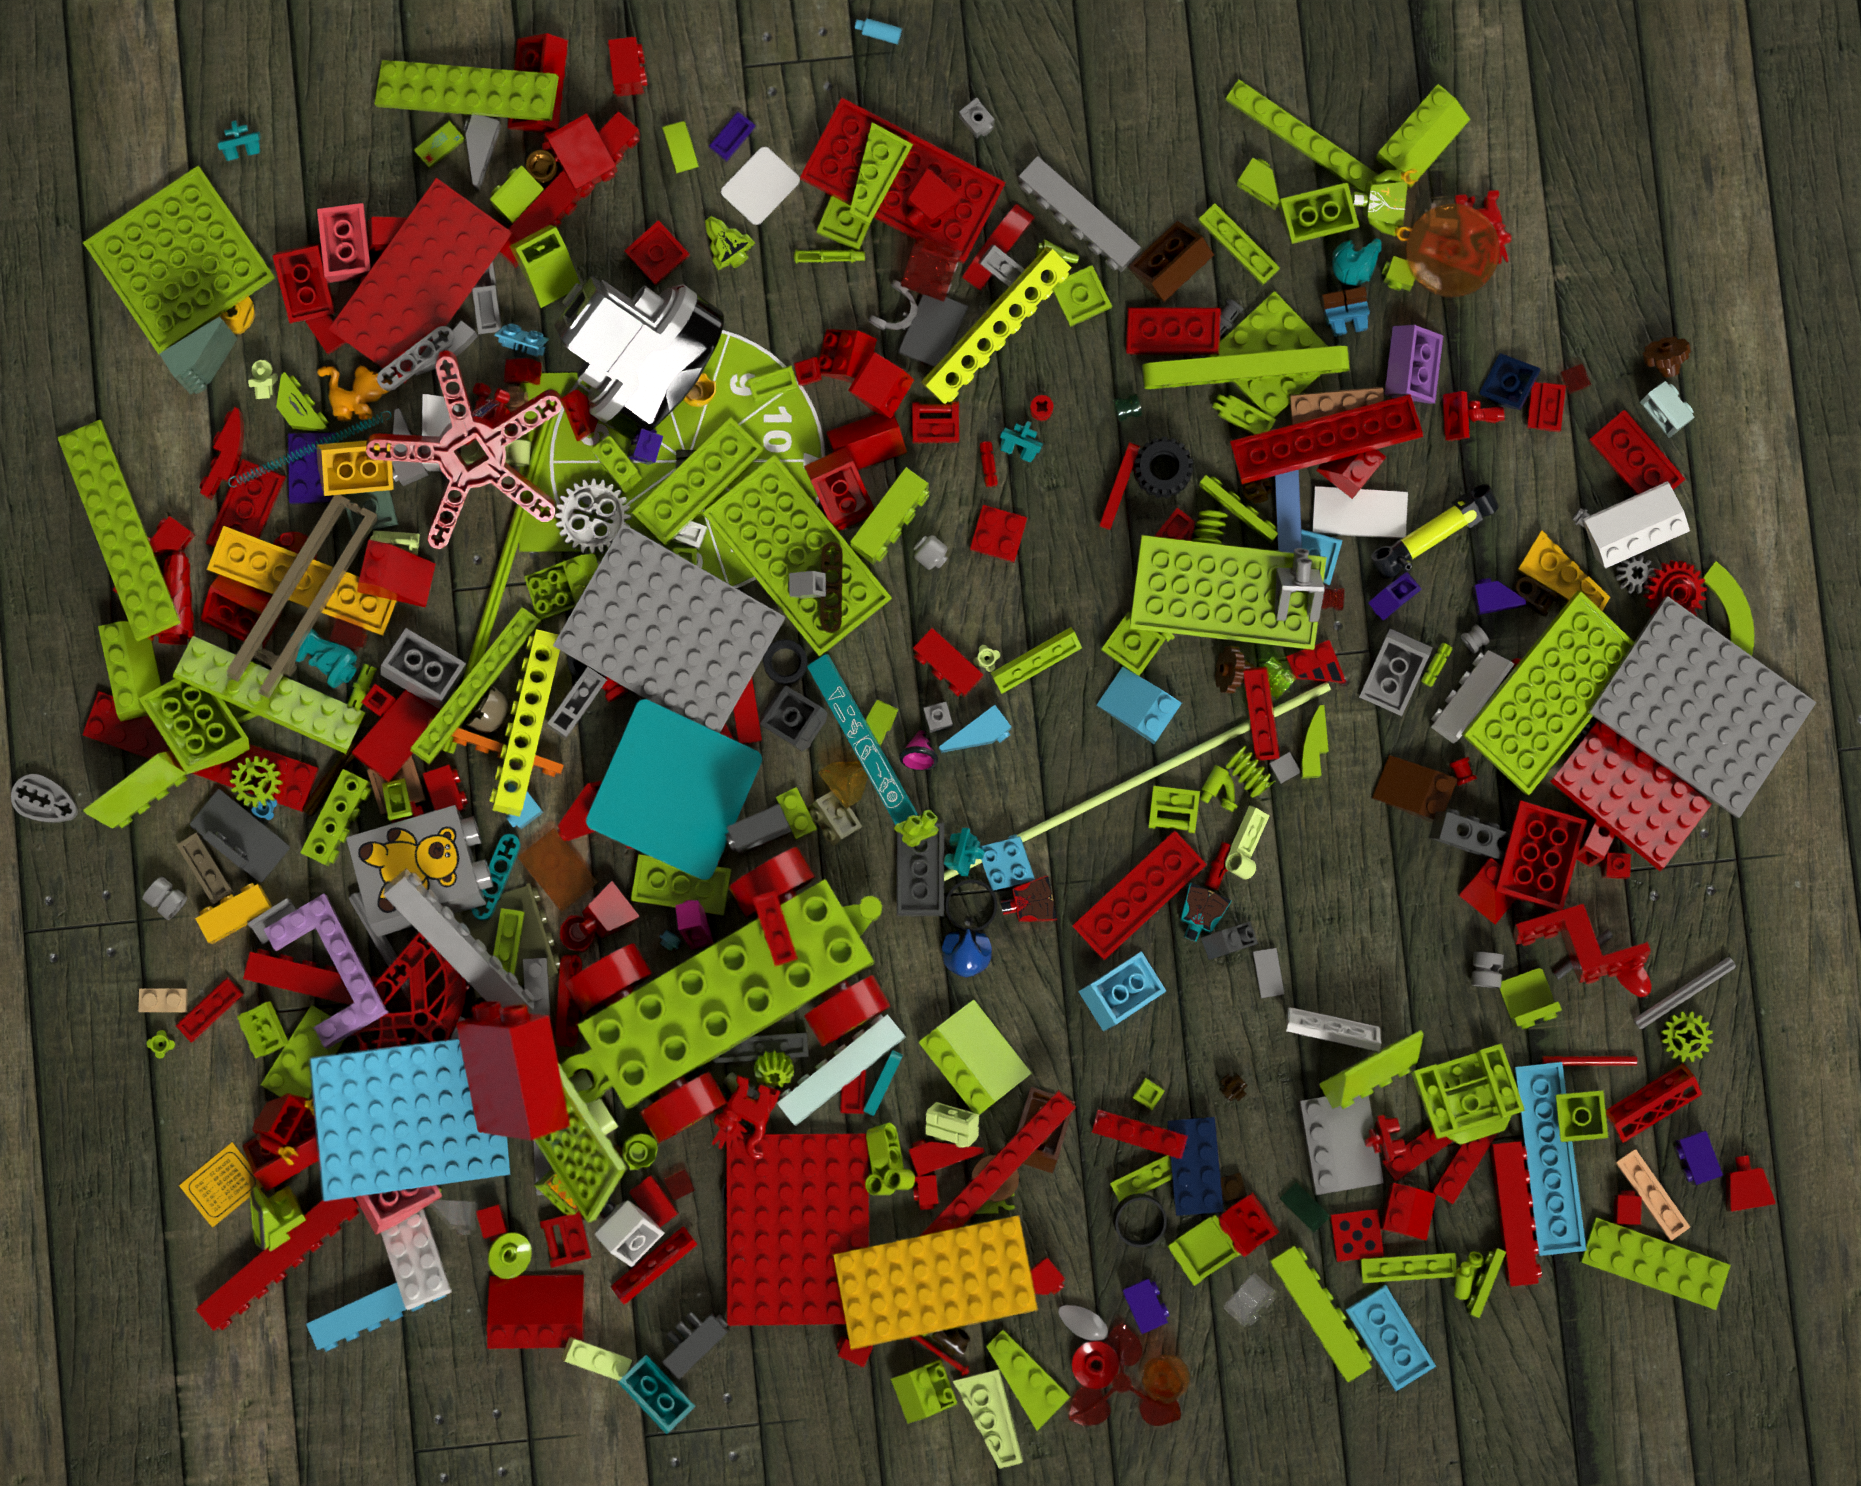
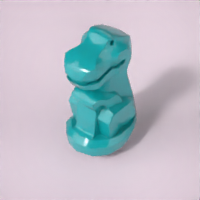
[290,628,357,688]

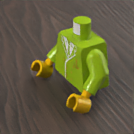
[1352,169,1418,241]

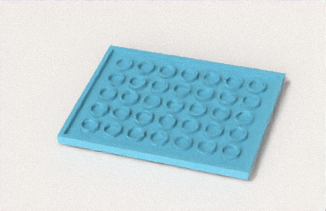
[309,1038,510,1201]

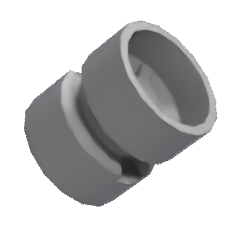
[142,876,188,920]
[1470,952,1504,988]

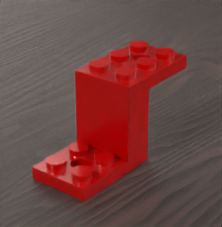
[1513,904,1651,984]

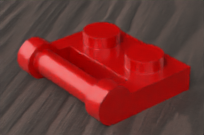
[912,401,959,443]
[539,1212,592,1268]

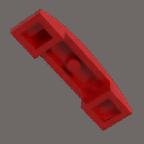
[962,204,1035,291]

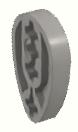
[11,774,78,823]

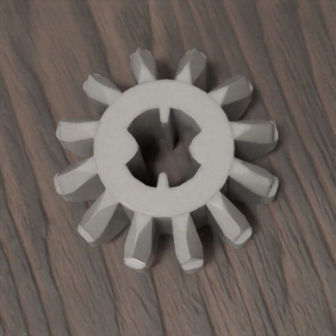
[1616,555,1654,594]

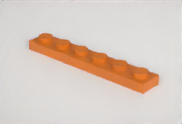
[427,718,564,777]

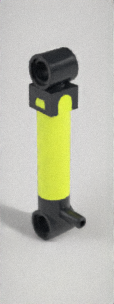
[1371,484,1499,579]

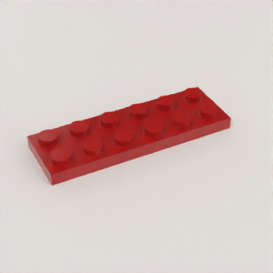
[1072,831,1207,960]

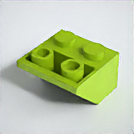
[490,165,544,225]
[891,1359,958,1424]

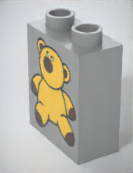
[346,805,493,937]

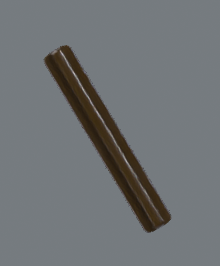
[302,735,363,816]

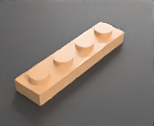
[1615,1149,1690,1241]

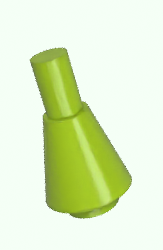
[1035,239,1079,264]

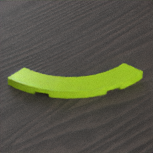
[1703,561,1754,656]

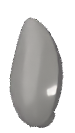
[1058,1305,1108,1341]

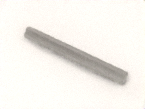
[1634,957,1736,1029]

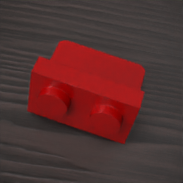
[1218,1193,1279,1257]

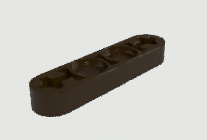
[820,542,843,634]

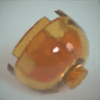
[1142,1354,1190,1404]

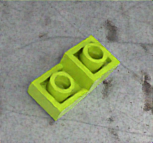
[662,121,699,173]
[866,700,898,747]

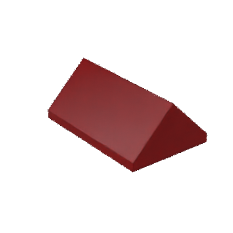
[826,414,907,470]

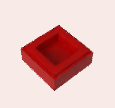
[794,357,822,386]

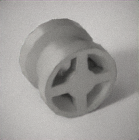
[1461,624,1490,654]

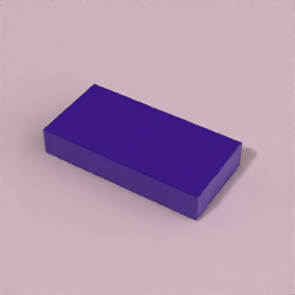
[709,111,756,162]

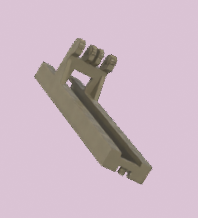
[227,495,377,698]

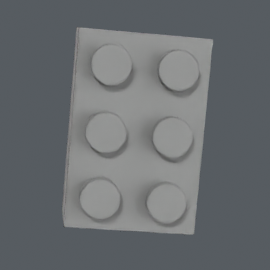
[381,628,466,710]

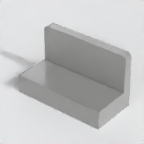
[247,898,297,945]

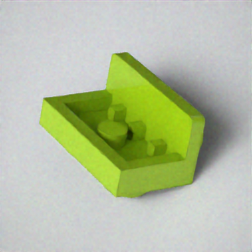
[237,1001,289,1058]

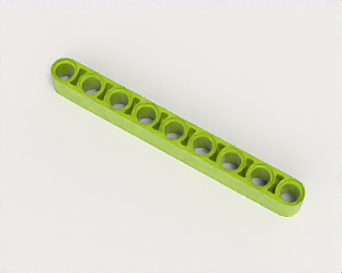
[1142,346,1350,389]

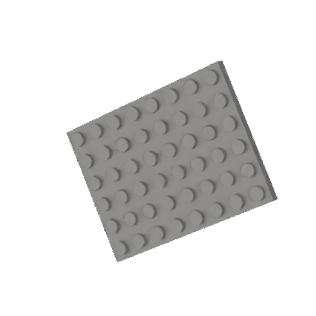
[553,524,786,733]
[1588,596,1816,818]

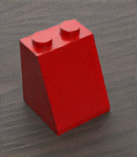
[546,113,618,194]

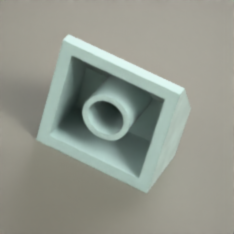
[1640,381,1694,438]

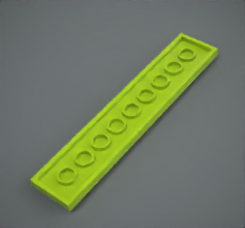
[58,420,181,641]

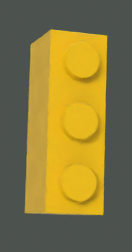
[195,883,272,944]

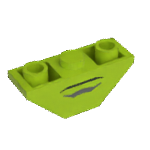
[276,372,329,433]

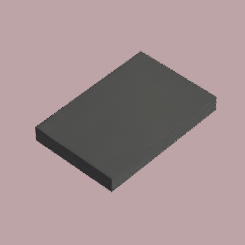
[899,289,968,368]

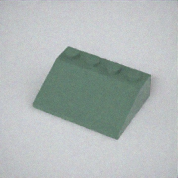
[160,316,238,394]

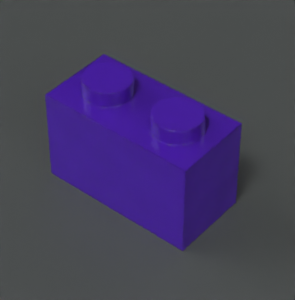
[1674,1131,1723,1185]
[1122,1278,1170,1334]

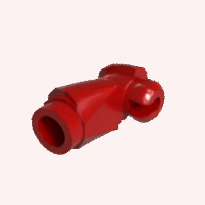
[1468,401,1505,424]

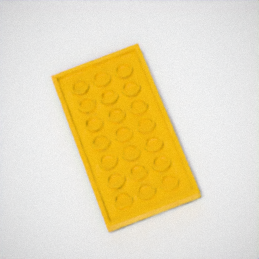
[834,1215,1038,1349]

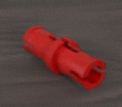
[1204,842,1231,891]

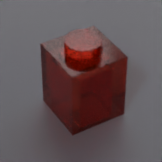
[329,618,368,652]

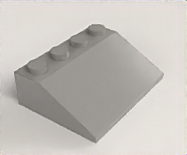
[1298,1095,1384,1195]

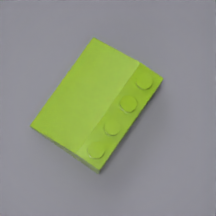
[138,678,250,774]
[83,750,188,829]
[918,999,1032,1115]
[1319,1030,1424,1109]

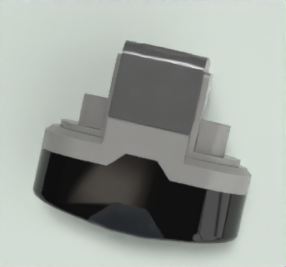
[555,276,724,440]

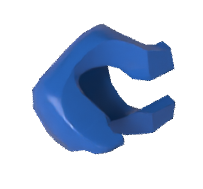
[942,929,992,978]

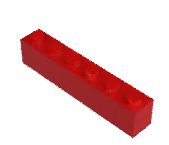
[243,949,390,1005]
[1490,1141,1542,1287]

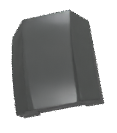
[759,685,827,751]

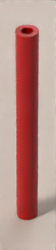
[1542,1056,1637,1066]

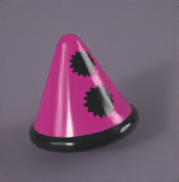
[899,730,938,771]

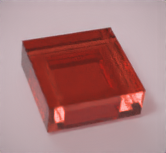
[1560,363,1591,394]
[664,1169,695,1201]

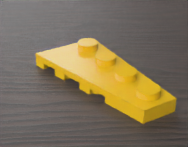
[1517,530,1610,611]

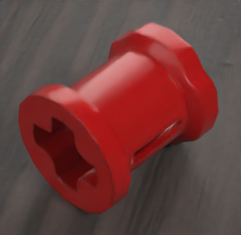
[1449,757,1477,786]

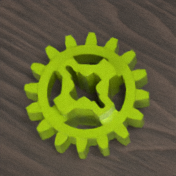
[230,756,283,808]
[1661,1012,1713,1062]

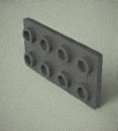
[190,789,290,883]

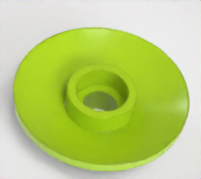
[488,1232,532,1279]

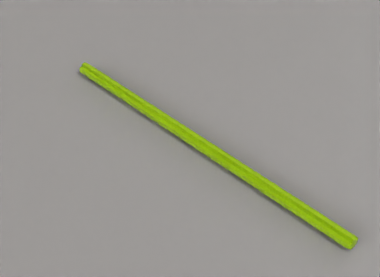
[442,400,558,753]

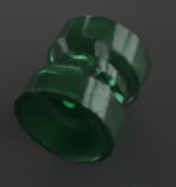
[1114,394,1142,422]

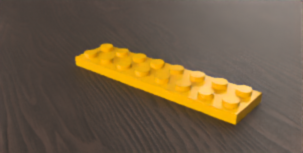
[207,526,397,636]

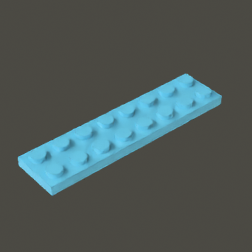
[1514,1062,1586,1256]

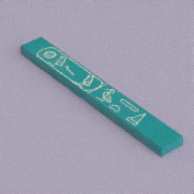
[807,654,918,825]

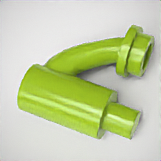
[1200,765,1238,812]
[1454,1252,1484,1300]

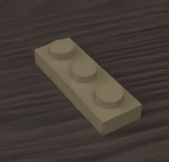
[176,833,234,905]

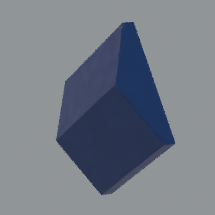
[1479,353,1541,410]

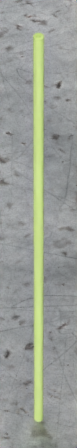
[944,682,1331,881]

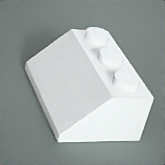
[422,394,460,471]

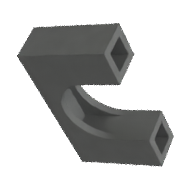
[725,804,792,856]

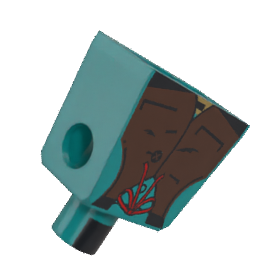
[1180,883,1232,942]

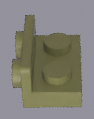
[808,788,863,846]

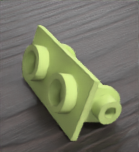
[370,530,420,556]

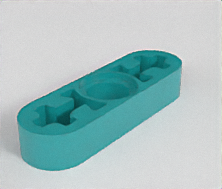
[863,1050,903,1116]

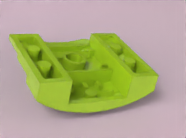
[1411,1043,1525,1145]

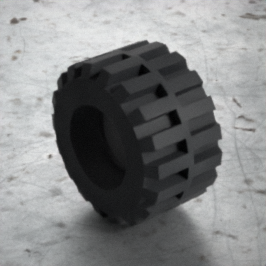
[1134,437,1193,499]

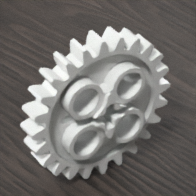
[555,479,631,554]

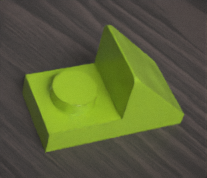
[382,778,413,820]

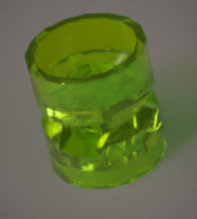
[1263,655,1298,699]

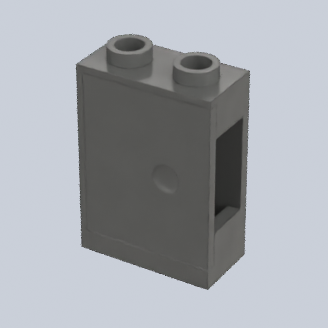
[663,1312,729,1379]

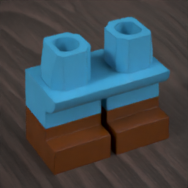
[1320,287,1370,336]

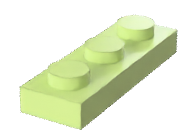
[561,1337,632,1381]

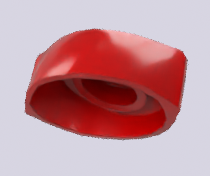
[560,915,595,952]

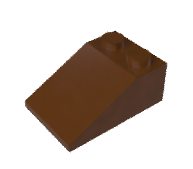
[1372,755,1458,823]
[1015,1087,1076,1173]

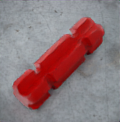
[980,441,998,487]

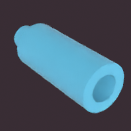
[855,18,902,44]

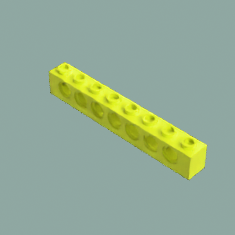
[921,246,1071,404]
[490,629,560,817]

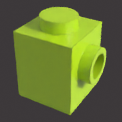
[1382,256,1420,291]

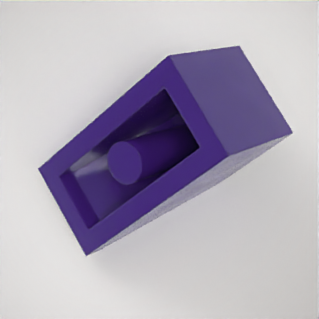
[1369,572,1422,621]
[1472,578,1526,615]

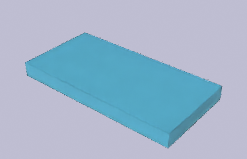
[1345,1285,1436,1391]

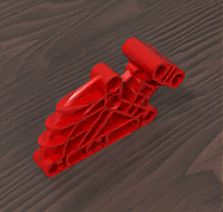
[352,932,471,1051]

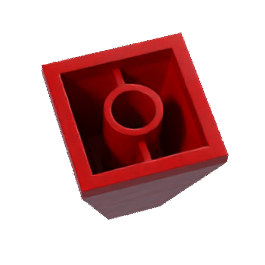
[557,780,603,841]

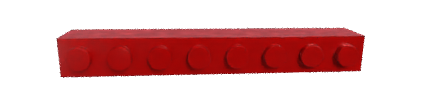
[499,111,640,269]
[195,1197,360,1331]

